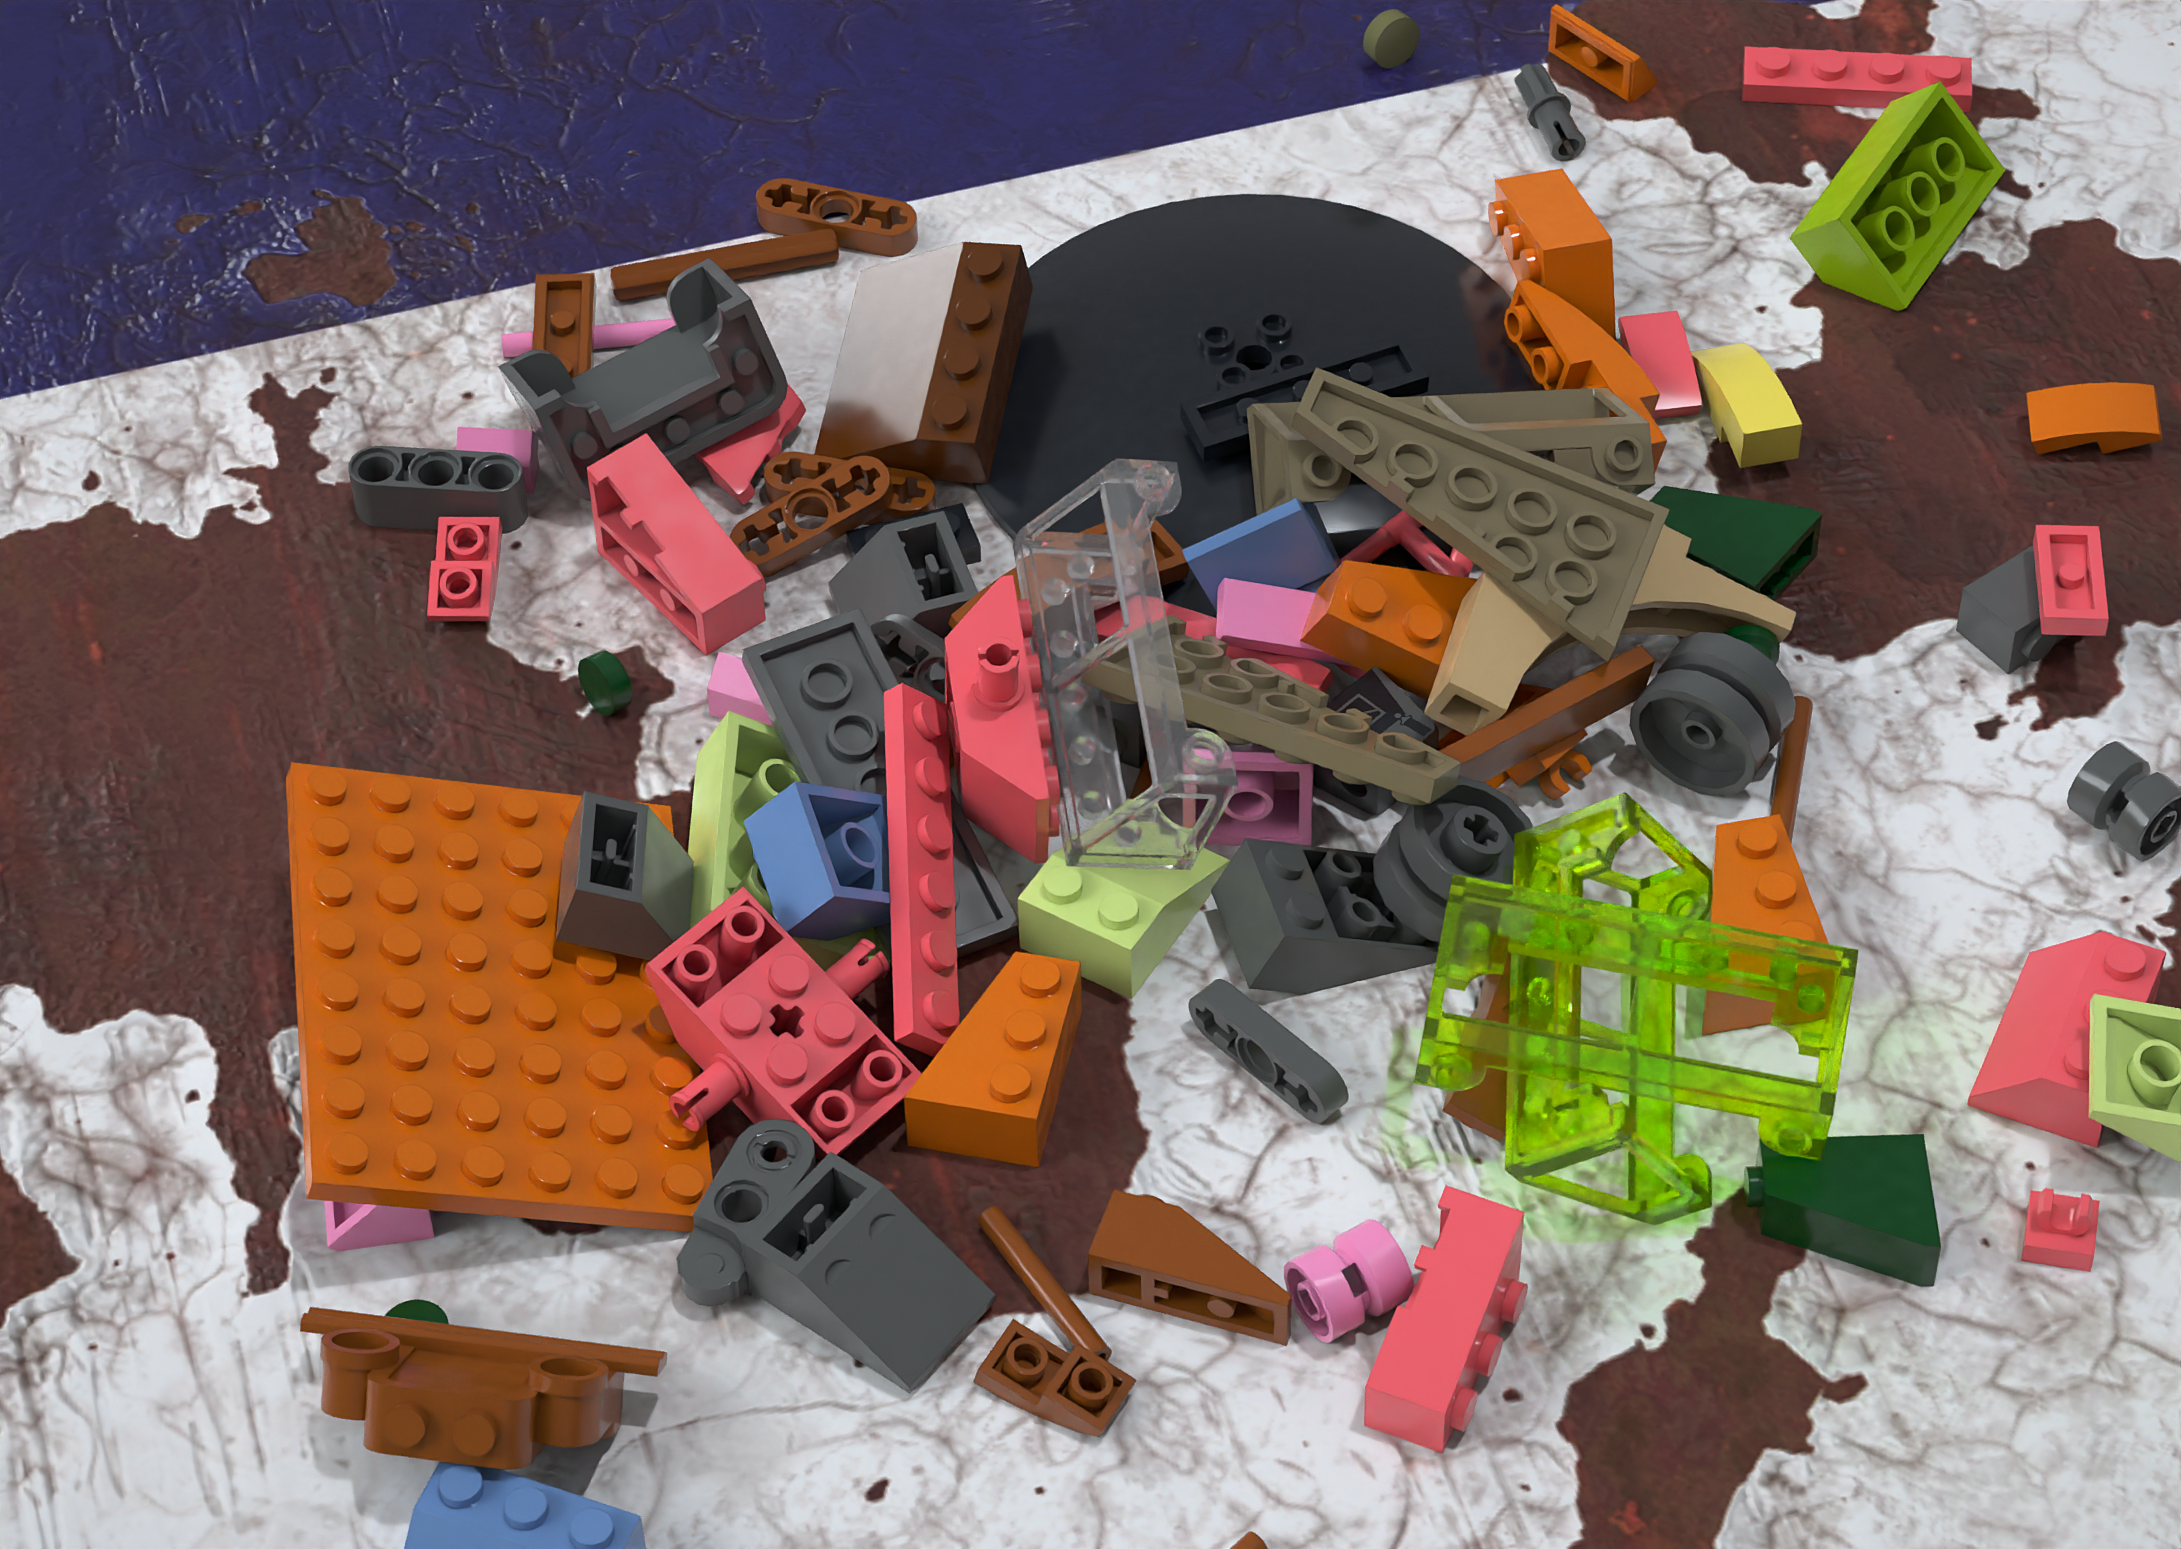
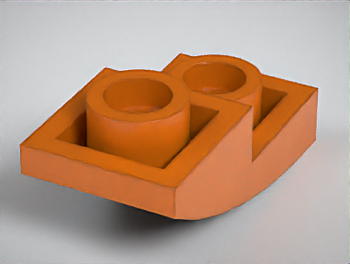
[2026,382,2163,455]

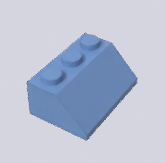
[404,1461,646,1549]

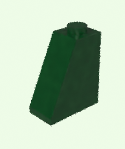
[1650,486,1822,601]
[1744,1134,1941,1287]

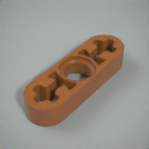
[756,178,918,257]
[764,451,936,526]
[729,456,894,578]

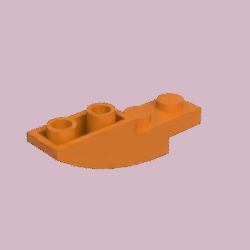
[1504,279,1667,473]

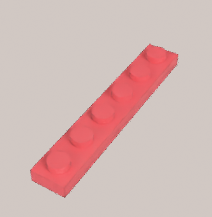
[884,683,960,1057]

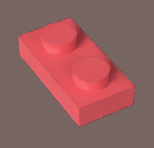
[2033,525,2109,636]

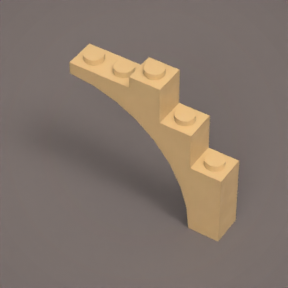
[1424,524,1796,736]

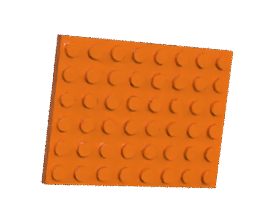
[286,762,713,1233]

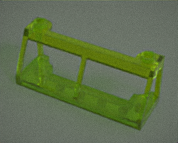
[1505,792,1712,1226]
[1414,874,1858,1161]

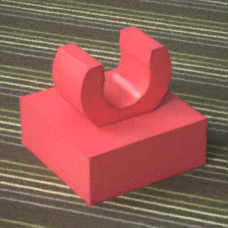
[2021,1188,2100,1272]

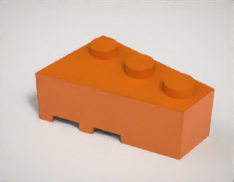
[1300,560,1478,700]

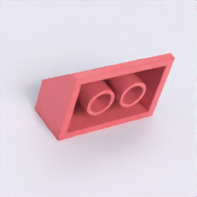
[1967,931,2166,1148]

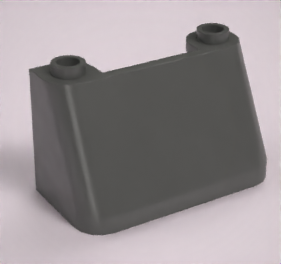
[498,258,788,501]

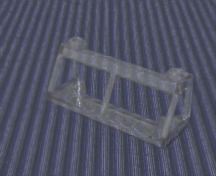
[1013,458,1238,870]

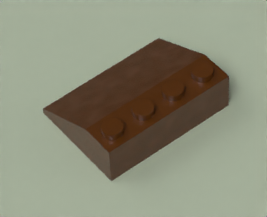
[814,242,1033,484]

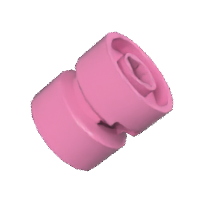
[1284,1219,1414,1343]

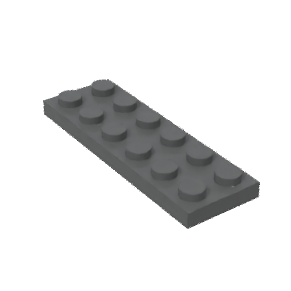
[742,608,1019,964]

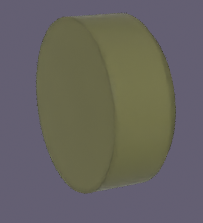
[1363,9,1420,69]

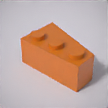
[1488,168,1616,341]
[1702,814,1837,1036]
[904,951,1082,1168]

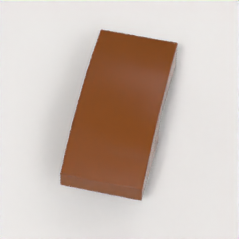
[973,1319,1136,1438]

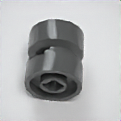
[2067,741,2181,861]

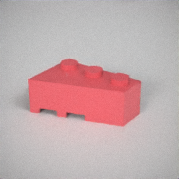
[587,433,766,656]
[1364,1185,1528,1454]

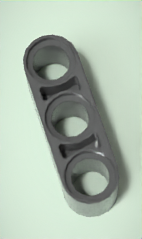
[348,446,528,534]

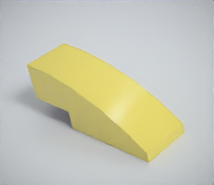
[1691,342,1802,468]

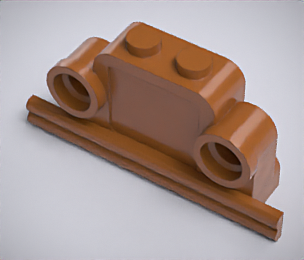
[300,1307,667,1469]

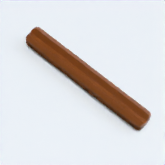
[610,228,839,301]

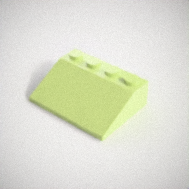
[688,711,890,977]

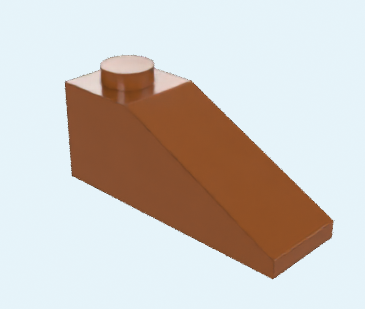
[1088,1189,1292,1346]

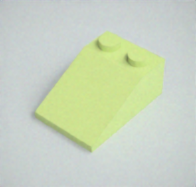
[1018,811,1231,999]
[2089,994,2181,1163]

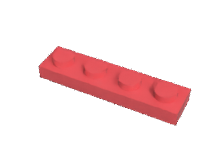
[1742,47,1972,113]

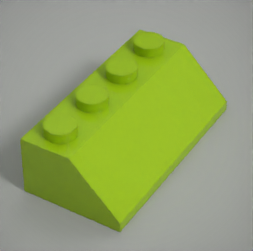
[1789,81,2006,311]

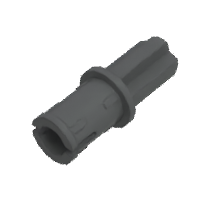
[1514,63,1586,161]

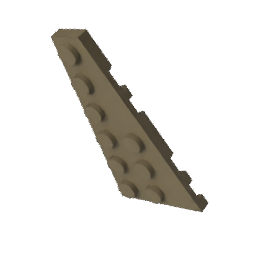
[1291,367,1670,662]
[1080,615,1461,805]

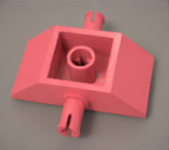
[944,575,1060,864]
[645,887,922,1161]

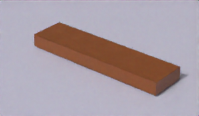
[1440,645,1655,782]

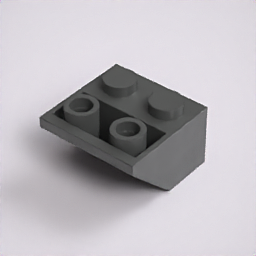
[828,511,978,665]
[556,791,694,960]

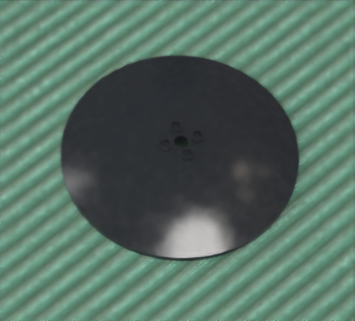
[972,194,1547,618]

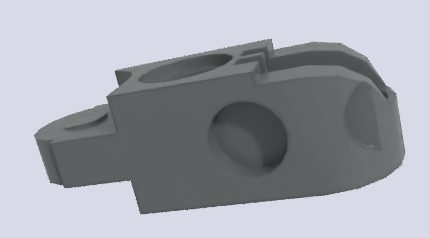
[676,1119,816,1307]

